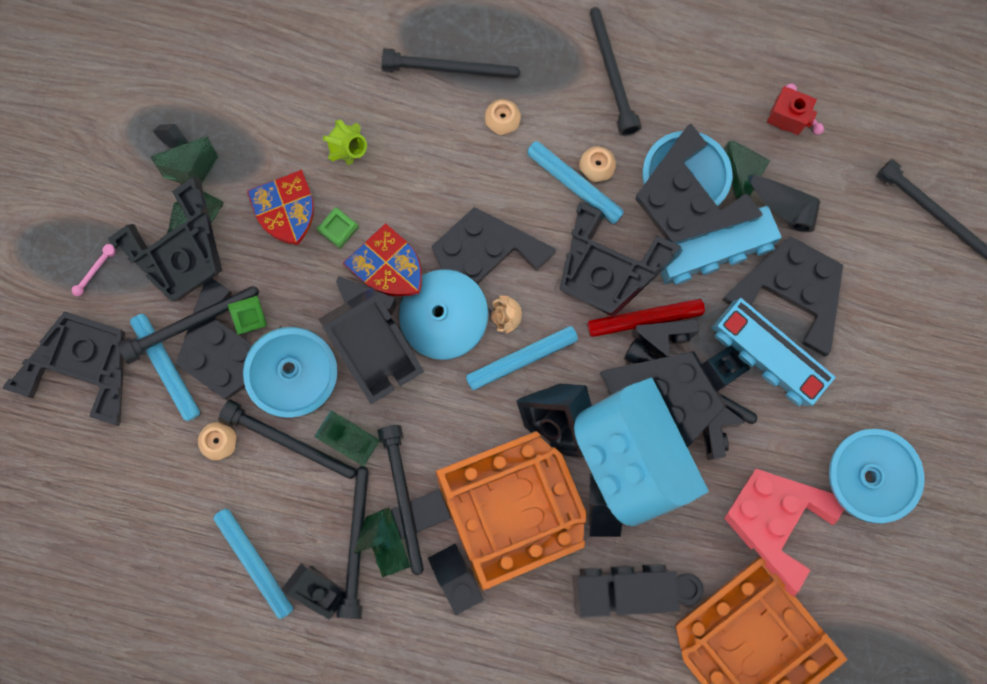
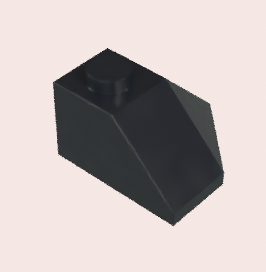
[516,383,592,457]

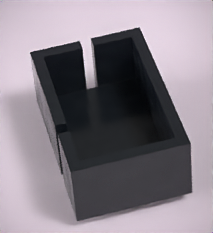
[319,287,424,404]
[572,564,679,618]

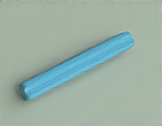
[527,141,624,224]
[130,313,200,422]
[466,326,578,390]
[213,509,293,619]

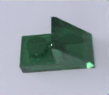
[314,410,379,467]
[354,507,410,578]

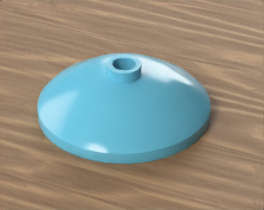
[642,131,732,206]
[399,270,489,360]
[243,327,337,418]
[829,429,925,523]

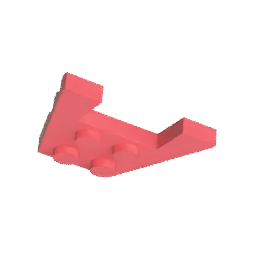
[724,469,844,597]

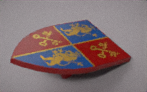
[247,170,314,245]
[343,223,422,296]

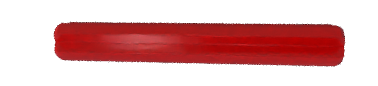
[587,299,705,337]

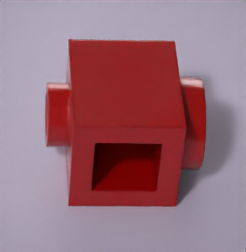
[766,86,817,136]

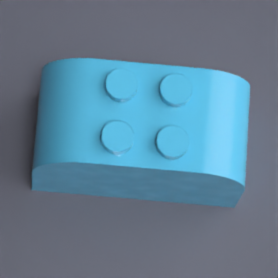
[574,378,709,526]

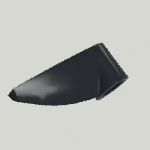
[748,174,821,233]

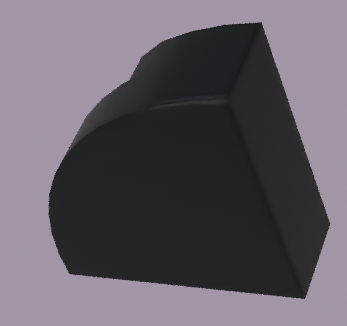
[153,124,192,154]

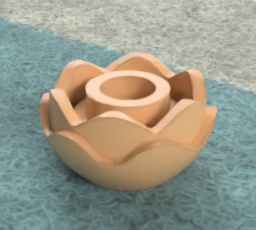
[485,99,521,135]
[579,146,616,182]
[491,296,522,334]
[198,422,237,461]

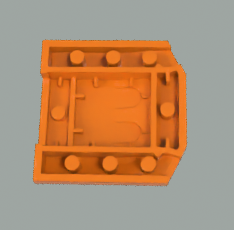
[435,431,586,591]
[675,556,848,684]

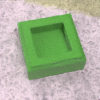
[317,207,359,249]
[228,296,267,335]

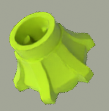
[323,119,367,165]

